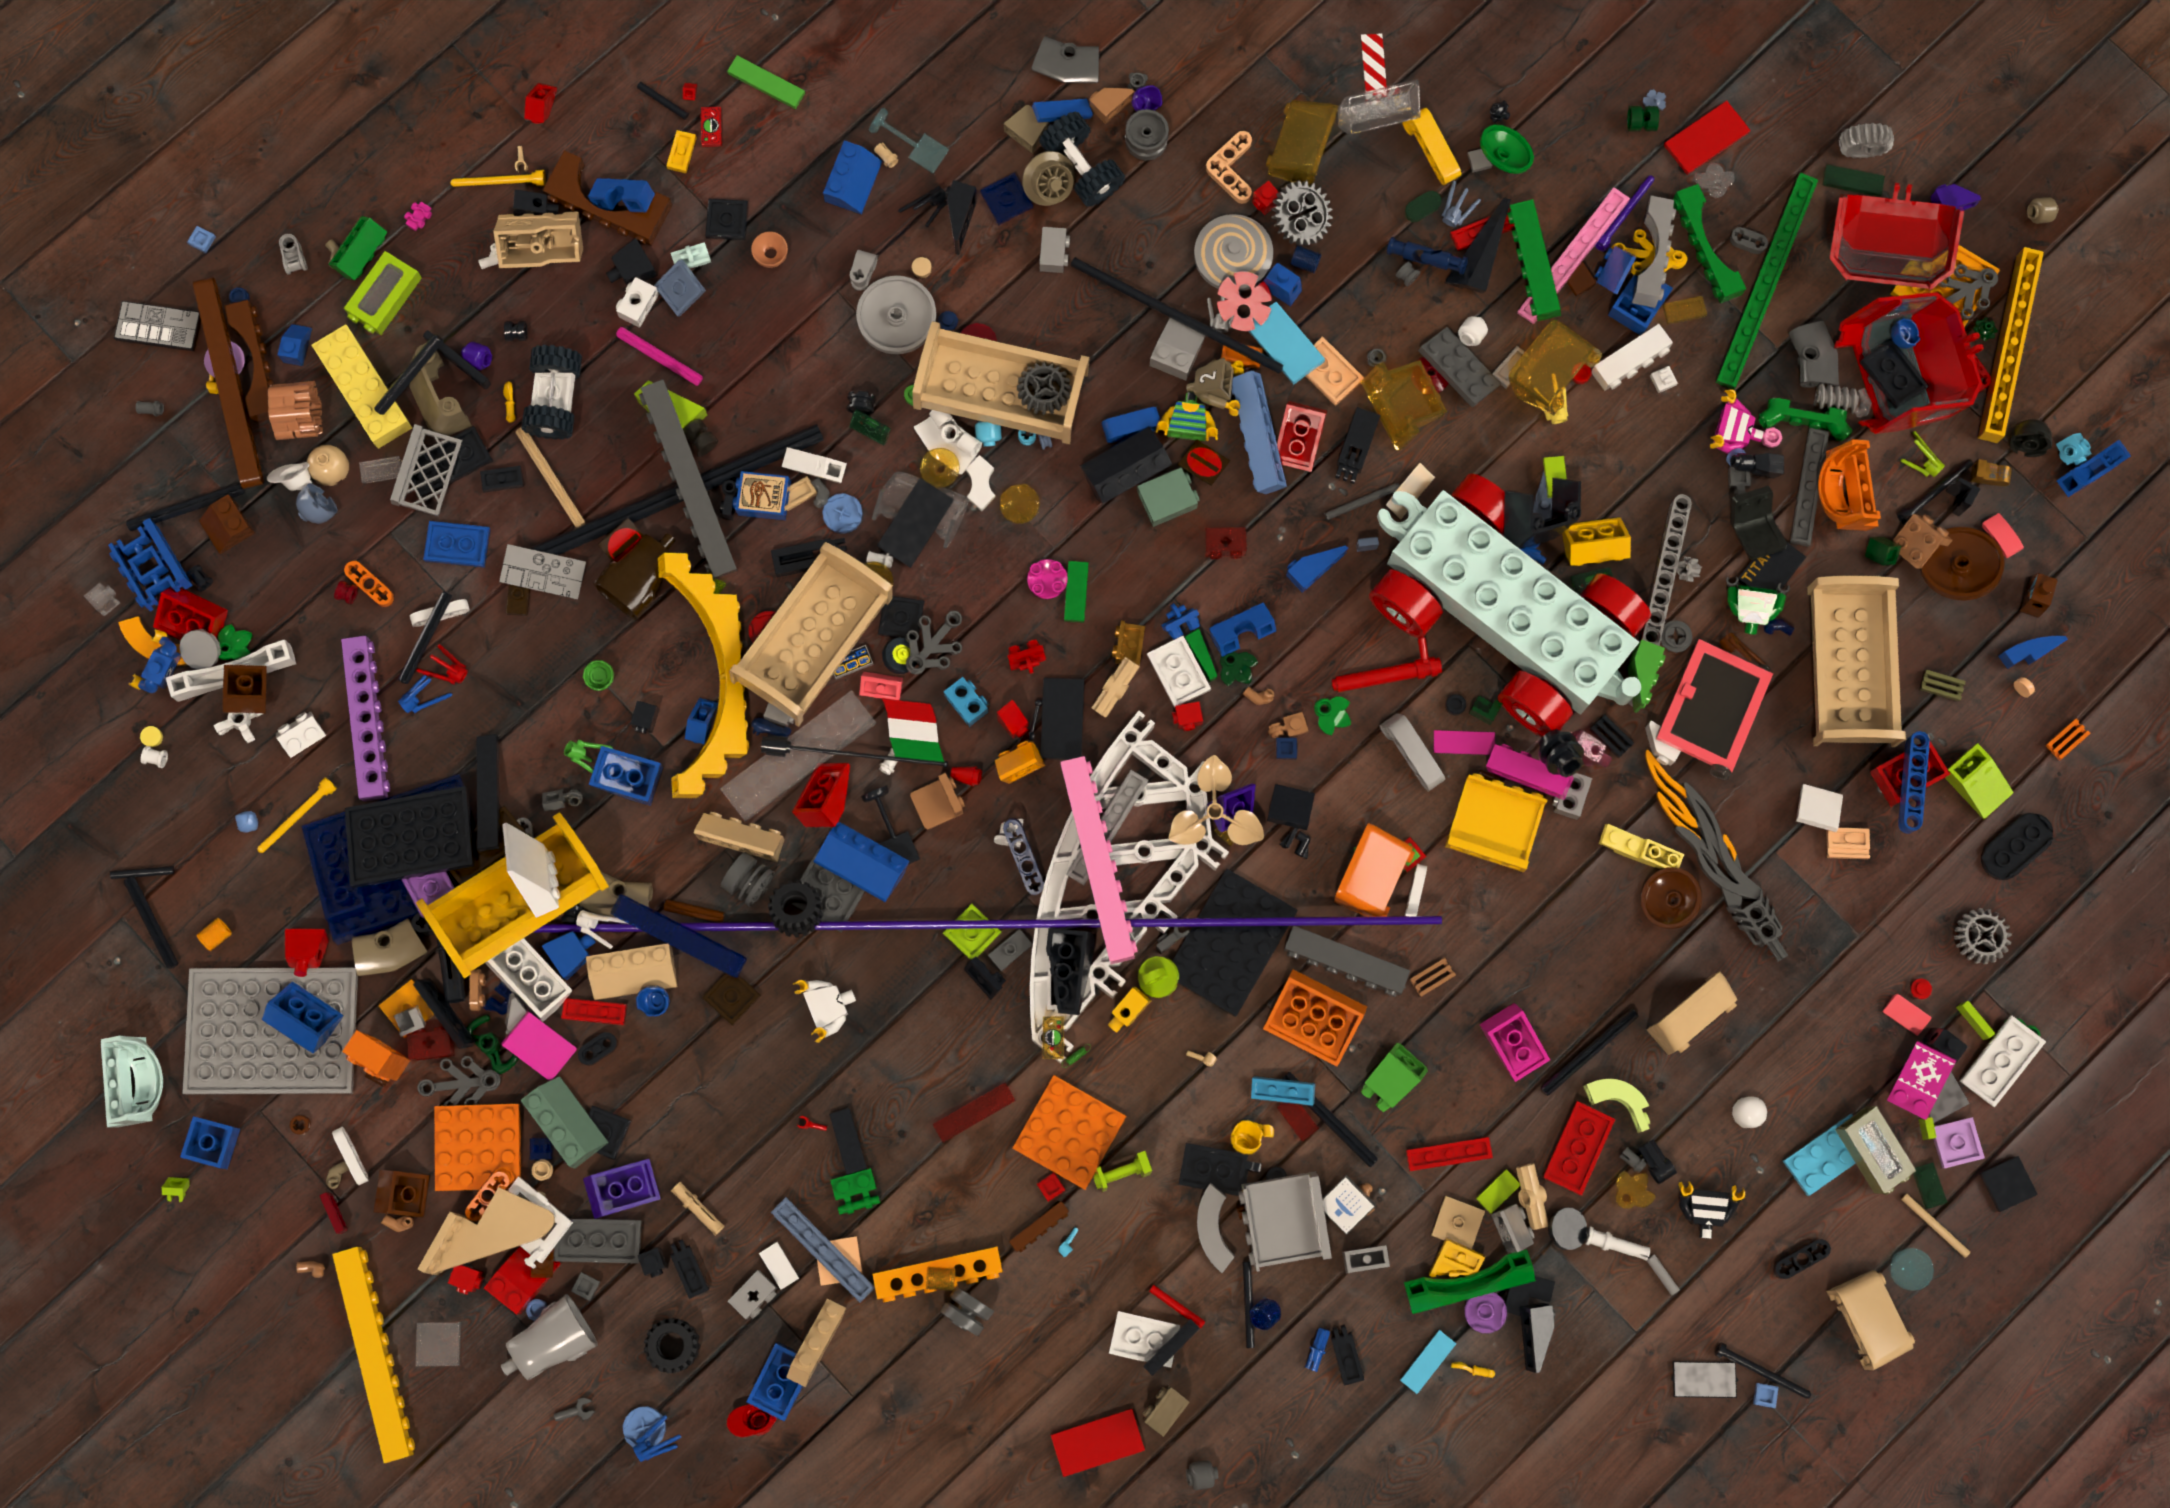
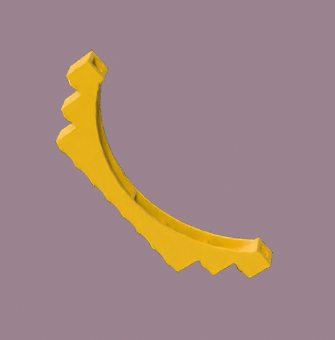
[658,553,749,798]

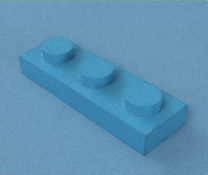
[1251,1076,1315,1106]

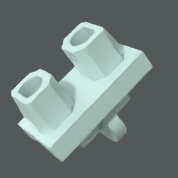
[671,242,711,269]

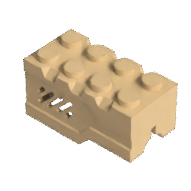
[494,212,583,268]

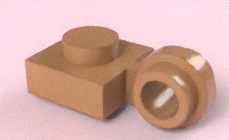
[1268,712,1309,738]

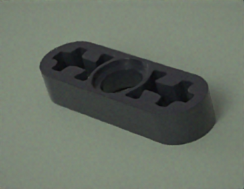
[1773,1239,1831,1279]

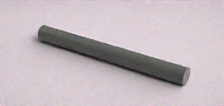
[1324,482,1400,521]

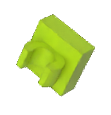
[162,1177,190,1202]

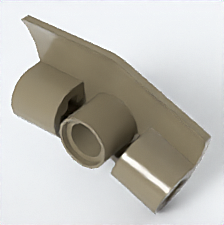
[579,871,653,923]
[352,918,428,976]

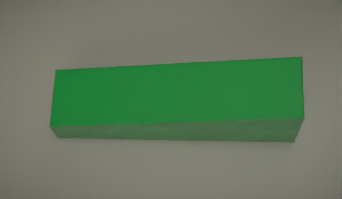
[1185,629,1217,682]

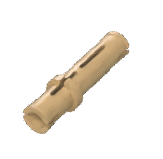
[671,1181,725,1236]

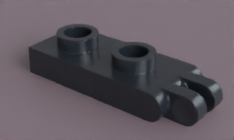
[670,1239,709,1299]
[1331,1325,1365,1386]

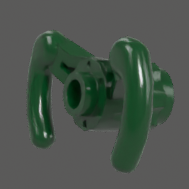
[466,1014,520,1074]

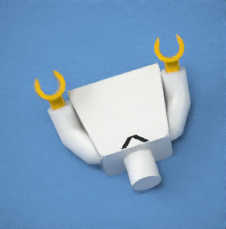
[793,980,856,1043]

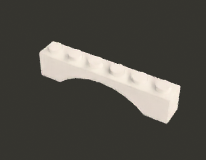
[166,640,296,702]

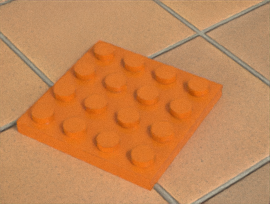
[1012,1075,1126,1190]
[434,1104,521,1191]

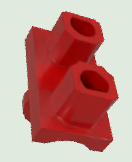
[1007,639,1046,674]

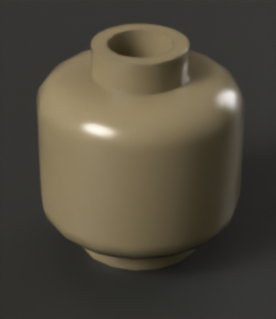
[2027,197,2059,224]

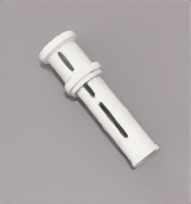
[1584,1226,1650,1261]

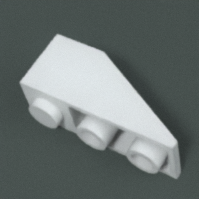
[782,447,847,484]

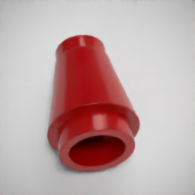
[950,767,982,787]

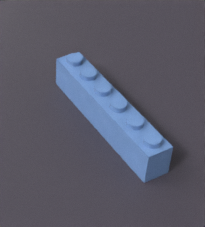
[1232,370,1287,494]

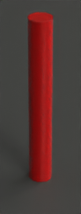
[1149,1285,1206,1328]

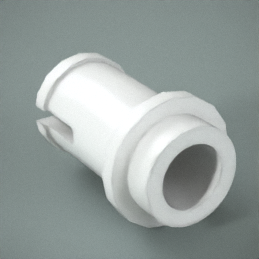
[867,551,893,569]
[879,748,898,775]

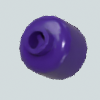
[461,342,492,370]

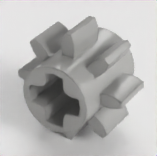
[1676,556,1702,582]

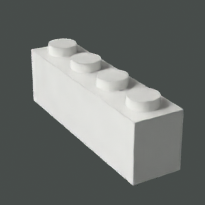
[1592,324,1673,391]

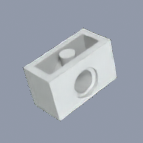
[616,277,659,328]

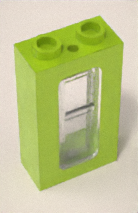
[344,251,422,335]

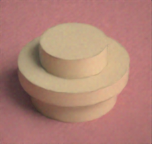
[532,1159,553,1181]

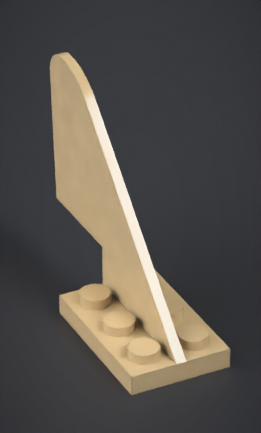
[418,1187,555,1275]

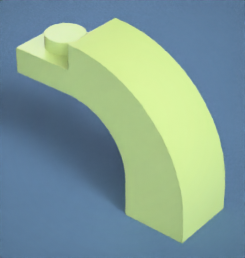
[1583,1079,1650,1133]

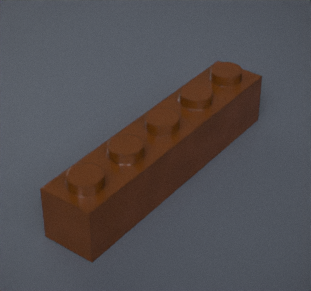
[1009,1201,1069,1253]

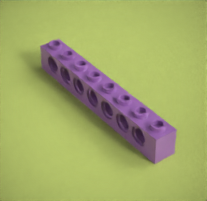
[341,636,390,802]

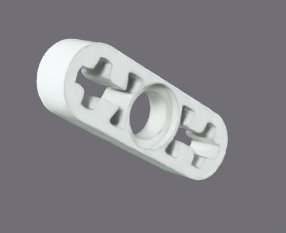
[410,599,470,627]
[1404,864,1427,916]
[332,1127,369,1186]

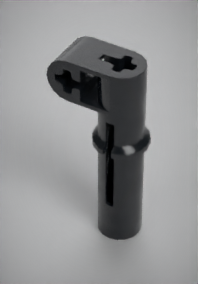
[412,913,466,1004]

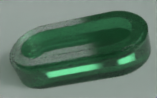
[1405,191,1441,222]

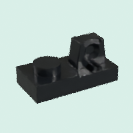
[964,956,1006,1000]

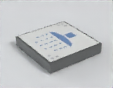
[1322,1175,1376,1235]

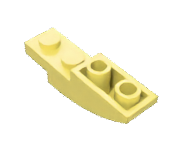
[1599,824,1684,869]

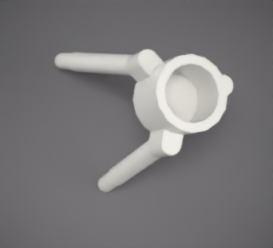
[576,910,632,949]

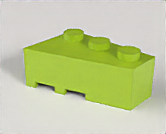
[634,380,707,436]

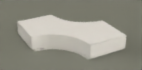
[966,455,995,511]

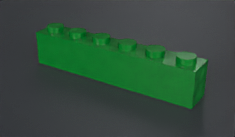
[1507,199,1561,322]

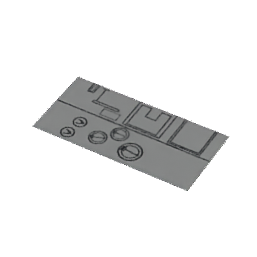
[499,544,586,599]

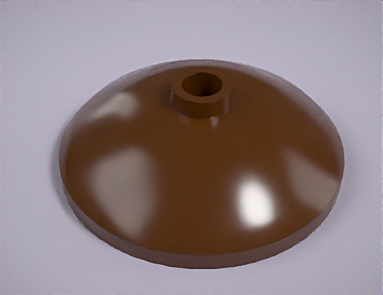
[1641,867,1702,929]

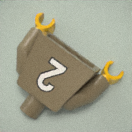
[1186,358,1244,416]

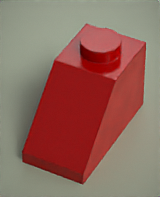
[524,83,557,124]
[997,700,1029,739]

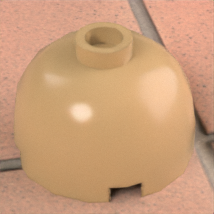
[307,445,349,486]

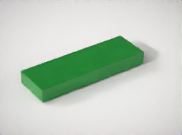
[1064,561,1089,623]

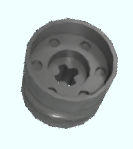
[720,852,775,907]

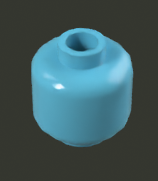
[975,421,1002,447]

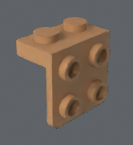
[1893,514,1953,569]
[910,773,965,830]

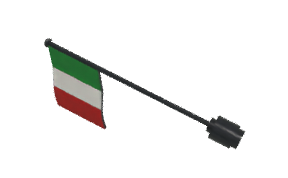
[761,699,948,768]

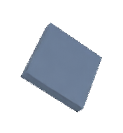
[654,260,706,316]

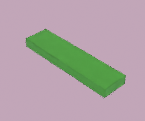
[727,55,805,109]

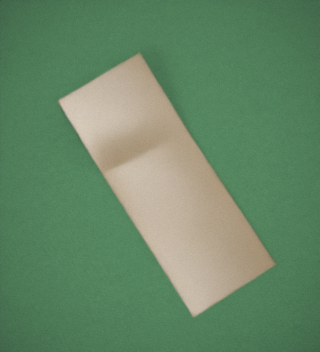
[1386,463,1435,520]

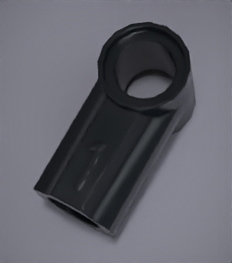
[1638,1139,1677,1184]

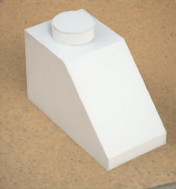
[1645,721,1681,766]

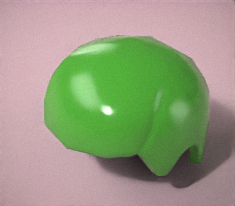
[583,660,614,691]

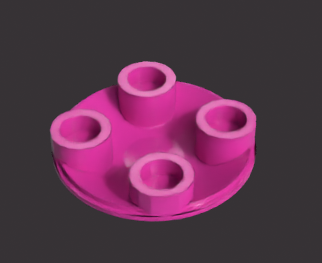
[1027,559,1067,599]

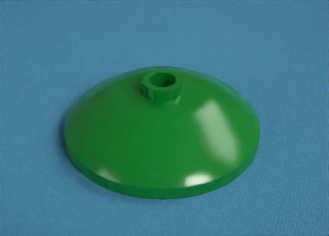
[1480,125,1534,174]

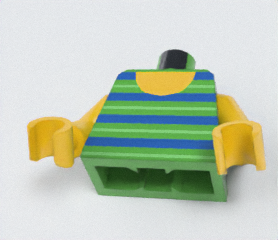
[1156,392,1218,441]

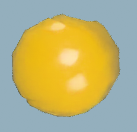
[1231,1120,1263,1154]

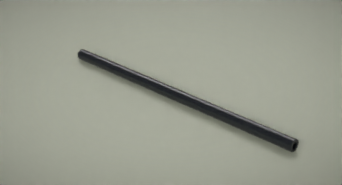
[1071,257,1284,374]

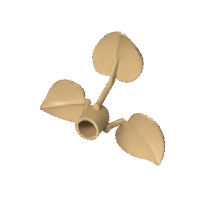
[1169,755,1264,845]

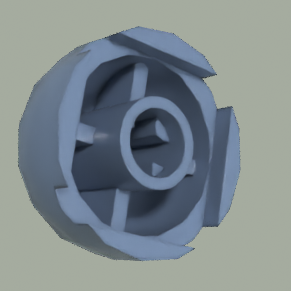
[296,483,338,524]

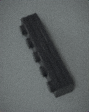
[1143,1319,1200,1376]

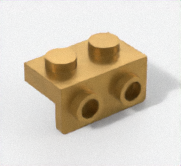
[1112,620,1145,666]

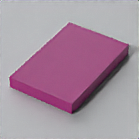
[501,1011,577,1081]

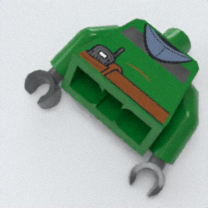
[1726,576,1790,634]

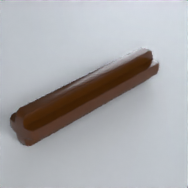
[663,899,724,923]

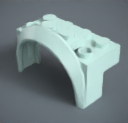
[101,1036,163,1127]

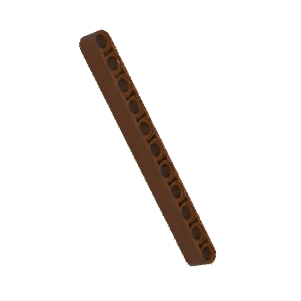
[193,277,264,489]

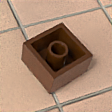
[223,665,267,714]

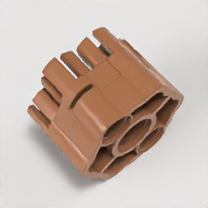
[268,381,323,440]

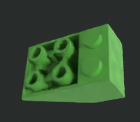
[1627,639,1666,713]

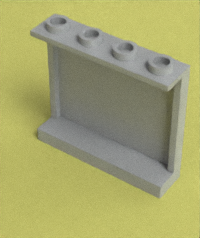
[1238,1171,1332,1272]

